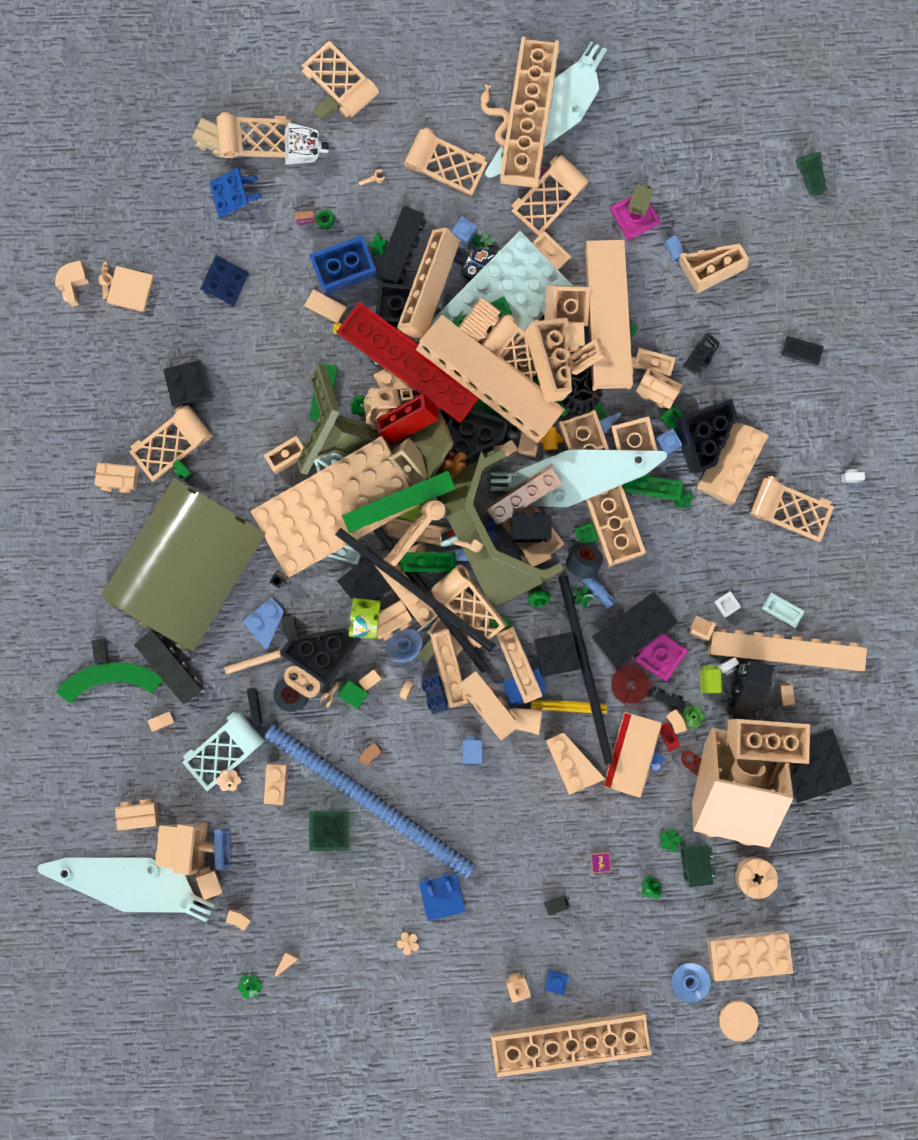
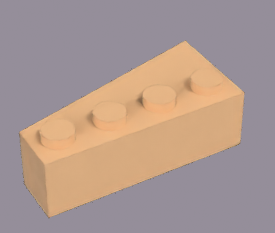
[525,318,572,403]

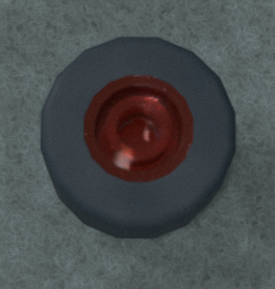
[566,543,603,579]
[273,677,309,712]

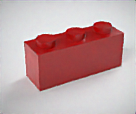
[377,393,439,445]

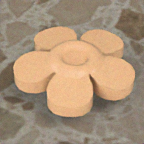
[397,932,419,955]

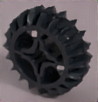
[558,365,603,414]

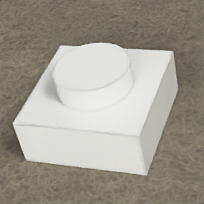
[841,469,865,483]
[713,591,741,618]
[718,657,739,675]

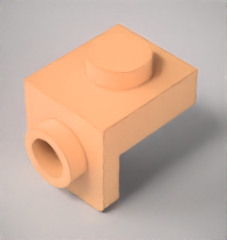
[506,973,531,1003]

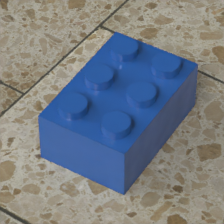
[309,235,376,295]

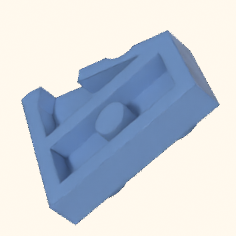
[242,597,285,650]

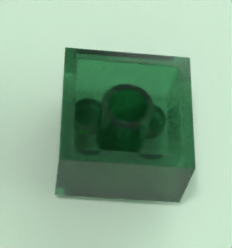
[309,809,350,851]
[679,841,716,887]

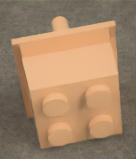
[155,822,215,875]

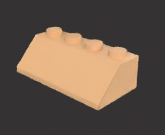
[696,422,769,506]
[727,719,810,764]

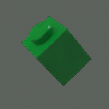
[338,680,369,709]

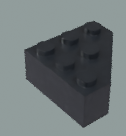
[672,399,738,473]
[447,409,509,462]
[280,628,362,687]
[727,661,774,720]
[791,728,853,803]

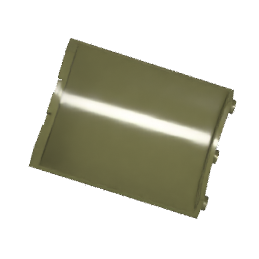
[101,478,266,652]

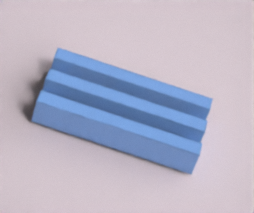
[214,828,230,870]

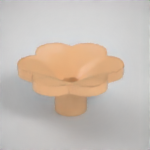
[216,770,241,791]

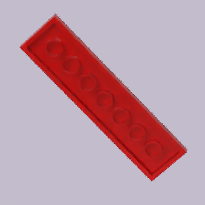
[336,302,480,424]

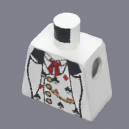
[285,123,329,164]

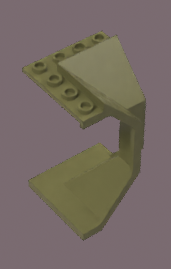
[297,364,453,481]
[435,449,564,608]

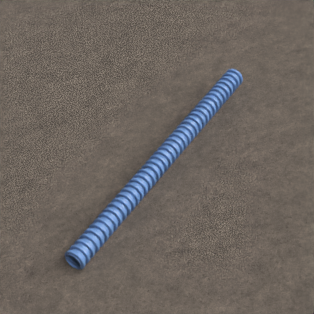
[265,724,475,879]

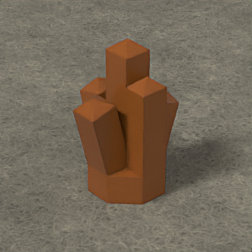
[436,451,467,479]

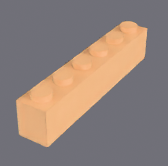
[397,228,460,340]

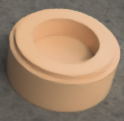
[400,680,415,700]

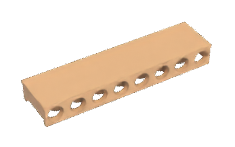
[500,37,559,188]
[585,240,633,391]
[416,314,565,443]
[558,410,646,567]
[490,1011,652,1077]

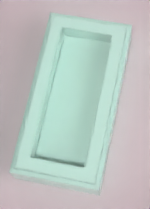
[761,592,805,628]

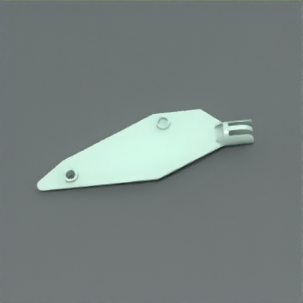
[485,41,607,178]
[490,450,667,507]
[38,858,215,922]

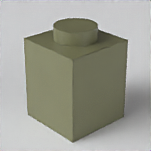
[627,184,654,217]

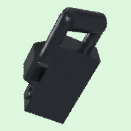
[683,333,719,374]

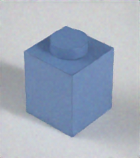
[451,216,477,248]
[655,429,682,455]
[463,736,482,764]

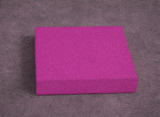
[609,196,661,242]
[635,634,688,682]

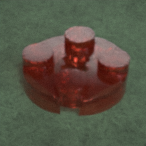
[611,666,650,704]

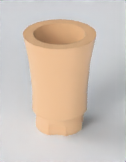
[506,707,543,735]

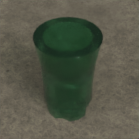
[795,152,827,196]

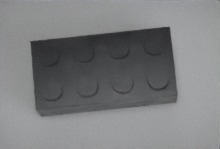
[592,591,678,670]

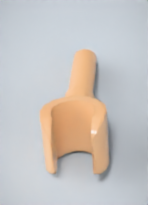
[359,169,385,186]
[454,539,483,553]
[320,681,341,707]

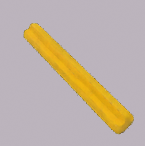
[531,699,607,714]

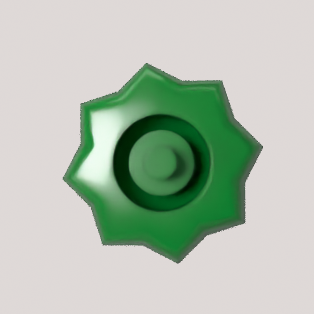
[528,587,551,608]
[641,876,663,899]

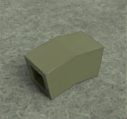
[313,96,338,121]
[417,639,434,663]

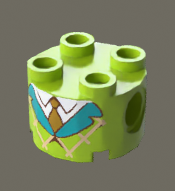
[349,598,380,639]

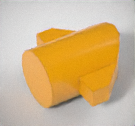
[538,427,563,452]

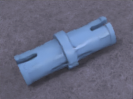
[582,577,616,609]

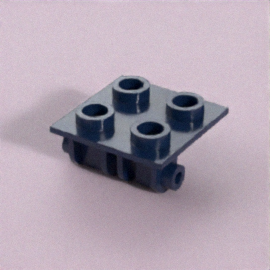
[200,255,249,307]
[421,673,448,714]

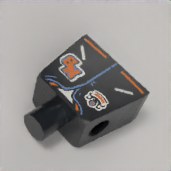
[453,247,497,281]

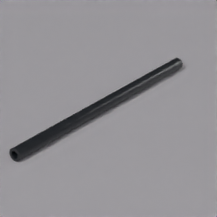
[373,526,490,673]
[335,528,496,652]
[558,576,614,765]

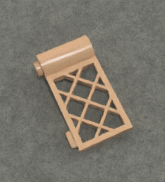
[302,41,379,118]
[217,112,291,158]
[404,128,487,197]
[511,155,590,236]
[480,314,542,390]
[130,405,212,482]
[750,476,834,542]
[384,499,445,566]
[431,565,507,648]

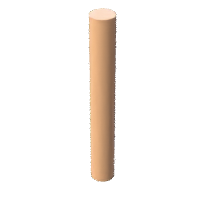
[224,650,282,674]

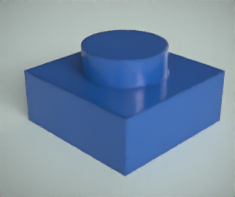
[544,969,569,995]

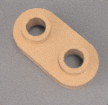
[284,666,320,698]

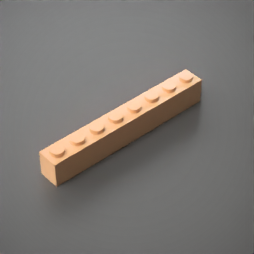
[708,628,867,671]

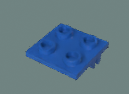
[209,168,263,218]
[419,872,466,921]

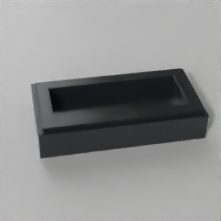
[781,336,824,366]
[247,688,263,727]

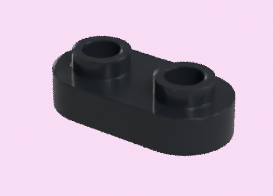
[647,687,686,709]

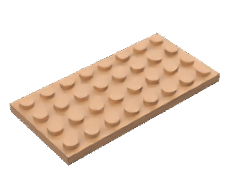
[250,436,420,578]

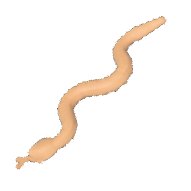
[481,84,510,147]

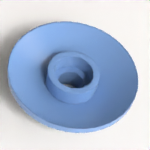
[385,628,423,662]
[671,963,711,1003]

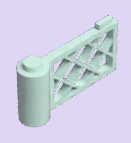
[182,711,265,791]

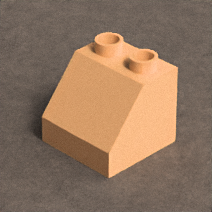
[692,728,793,848]

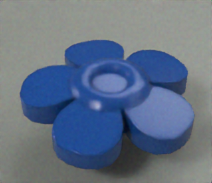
[649,749,664,771]

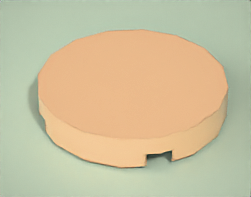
[718,1001,758,1041]

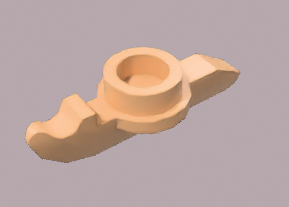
[98,261,113,299]

